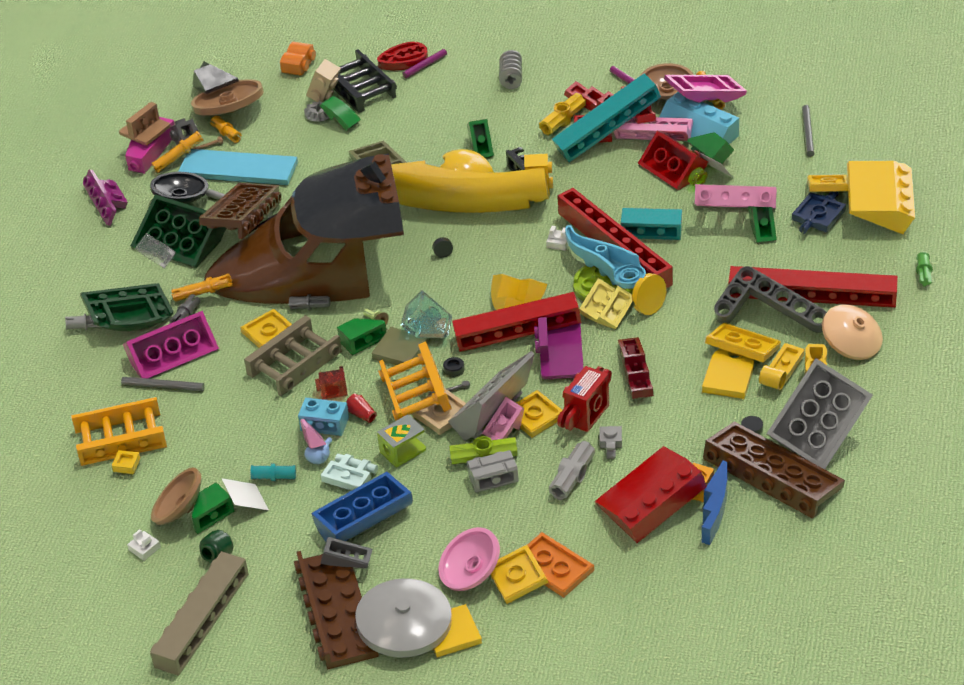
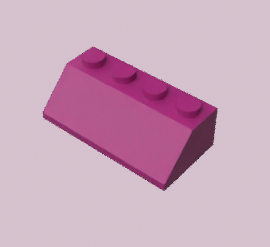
[123,310,219,379]

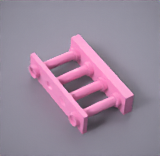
[695,184,777,209]

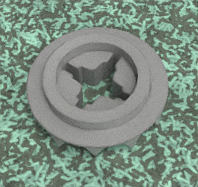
[304,101,329,121]

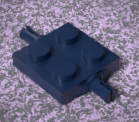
[791,191,846,234]

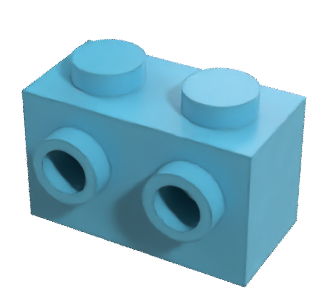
[298,398,349,436]

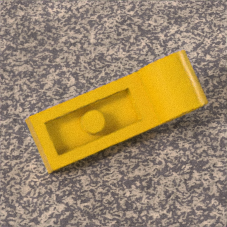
[759,343,805,390]

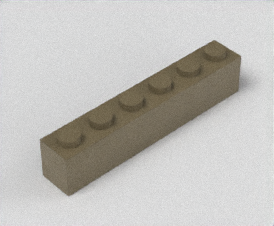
[150,551,249,676]

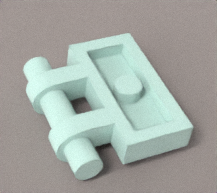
[321,454,378,491]

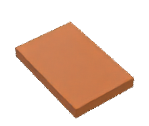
[527,532,595,598]

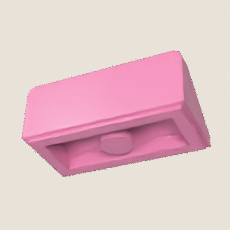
[300,419,326,449]

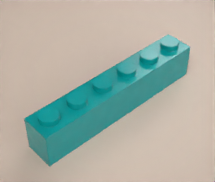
[552,73,661,163]

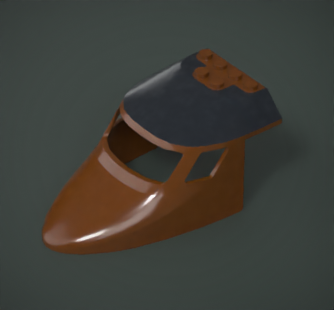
[204,154,404,304]

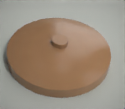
[191,79,264,115]

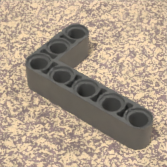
[714,266,827,333]

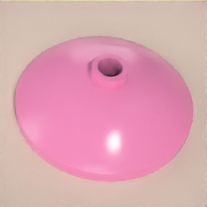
[438,527,500,591]

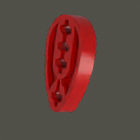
[377,41,428,71]

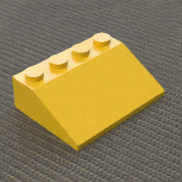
[847,161,915,234]

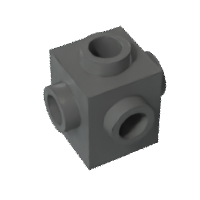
[170,118,198,145]

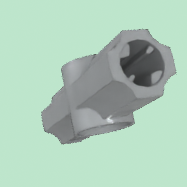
[549,441,595,500]

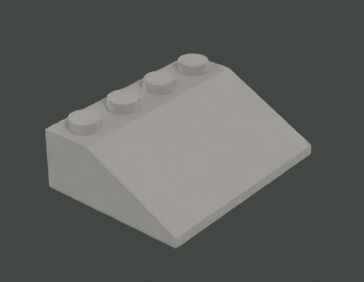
[448,351,534,441]
[766,359,873,469]

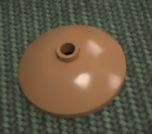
[640,63,694,100]
[151,467,202,525]

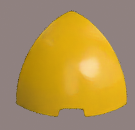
[440,149,494,173]
[491,274,547,310]

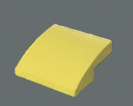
[579,278,633,329]

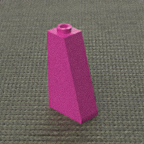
[125,117,175,174]

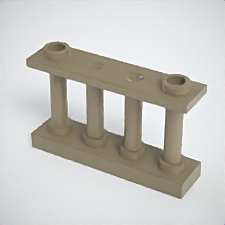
[244,315,342,396]

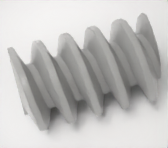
[499,50,522,89]

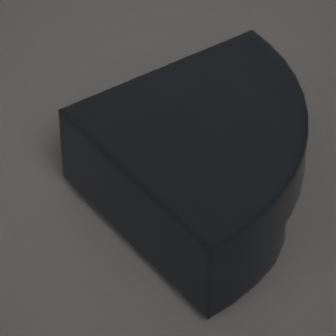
[360,162,386,183]

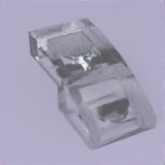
[135,233,176,268]

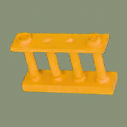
[378,341,452,421]
[71,397,167,466]

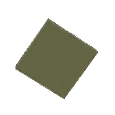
[372,327,428,365]

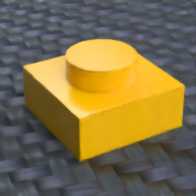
[112,450,141,474]

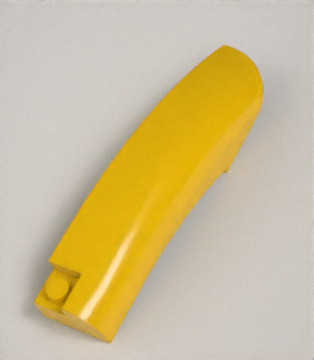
[391,160,549,213]

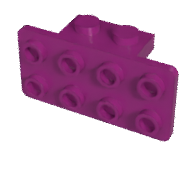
[534,317,583,379]

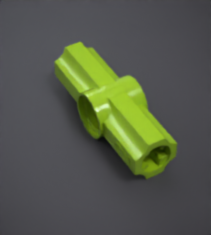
[449,436,518,464]

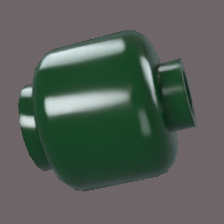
[199,530,234,563]

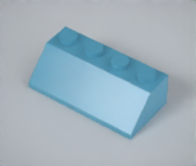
[659,92,739,144]

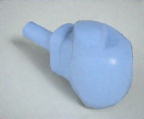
[304,437,332,464]

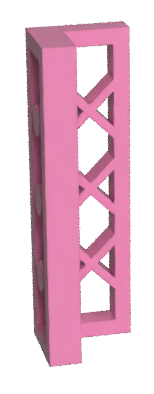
[613,117,693,141]

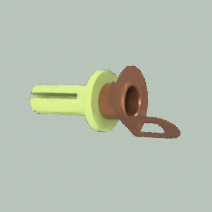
[363,309,389,331]

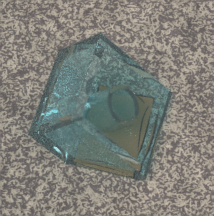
[401,290,452,338]

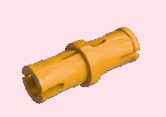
[210,115,242,143]

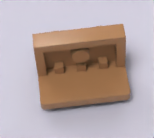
[119,102,171,145]

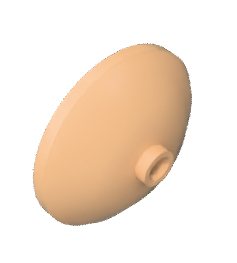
[822,305,883,360]

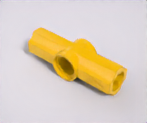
[539,93,586,136]

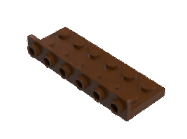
[199,183,282,239]
[703,421,845,518]
[294,551,379,670]

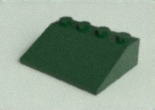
[130,195,226,268]

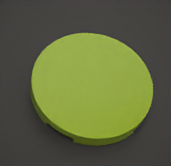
[573,265,633,301]

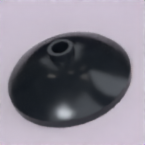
[150,172,208,204]

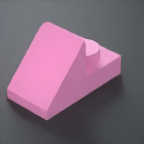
[482,397,524,440]

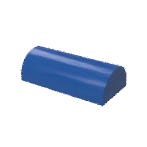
[311,472,413,542]

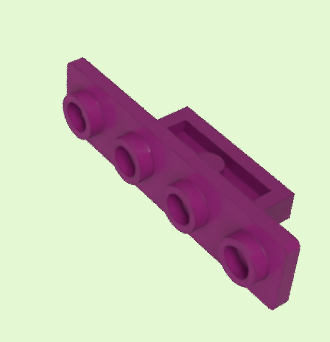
[83,169,128,226]

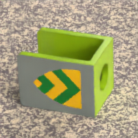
[377,415,426,468]

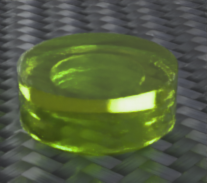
[688,167,708,187]

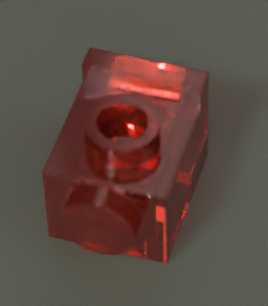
[315,366,348,400]

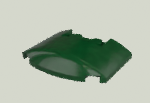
[80,283,174,332]

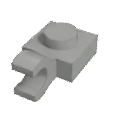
[600,426,622,459]

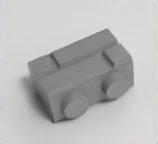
[467,450,519,493]

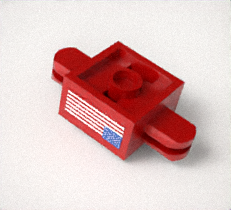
[557,366,612,432]

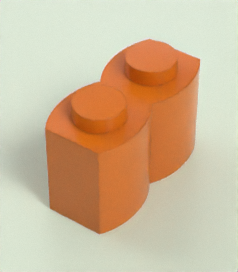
[280,41,316,75]

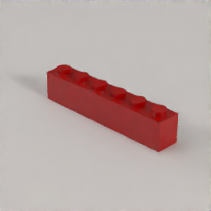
[452,292,582,352]

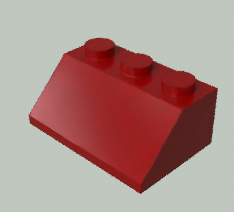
[638,130,709,190]

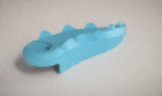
[565,225,646,289]

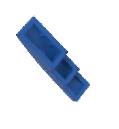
[702,461,727,545]

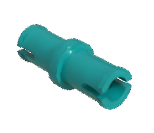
[250,463,296,481]

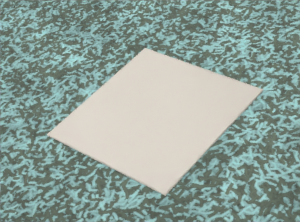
[695,151,733,177]
[222,479,269,510]

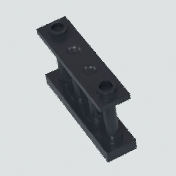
[333,49,397,113]

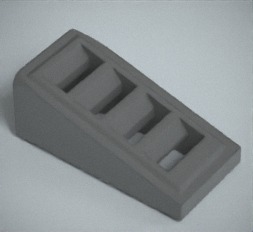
[320,537,373,568]

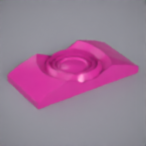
[664,75,747,103]

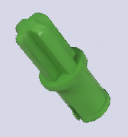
[916,252,933,287]

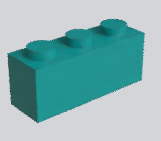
[621,208,682,240]

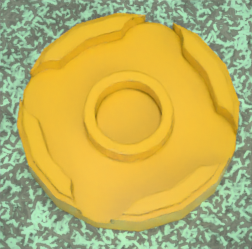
[632,273,667,315]

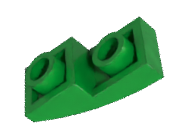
[320,96,361,131]

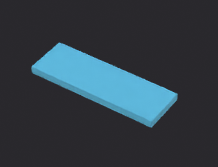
[178,149,298,185]

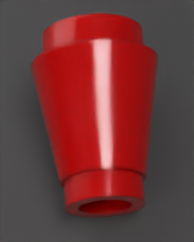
[346,393,377,423]

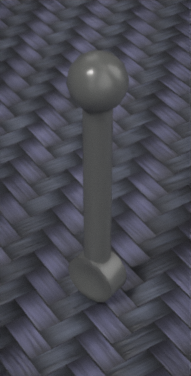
[428,381,470,396]

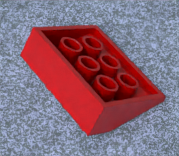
[595,446,707,543]

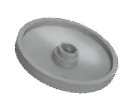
[356,578,452,657]

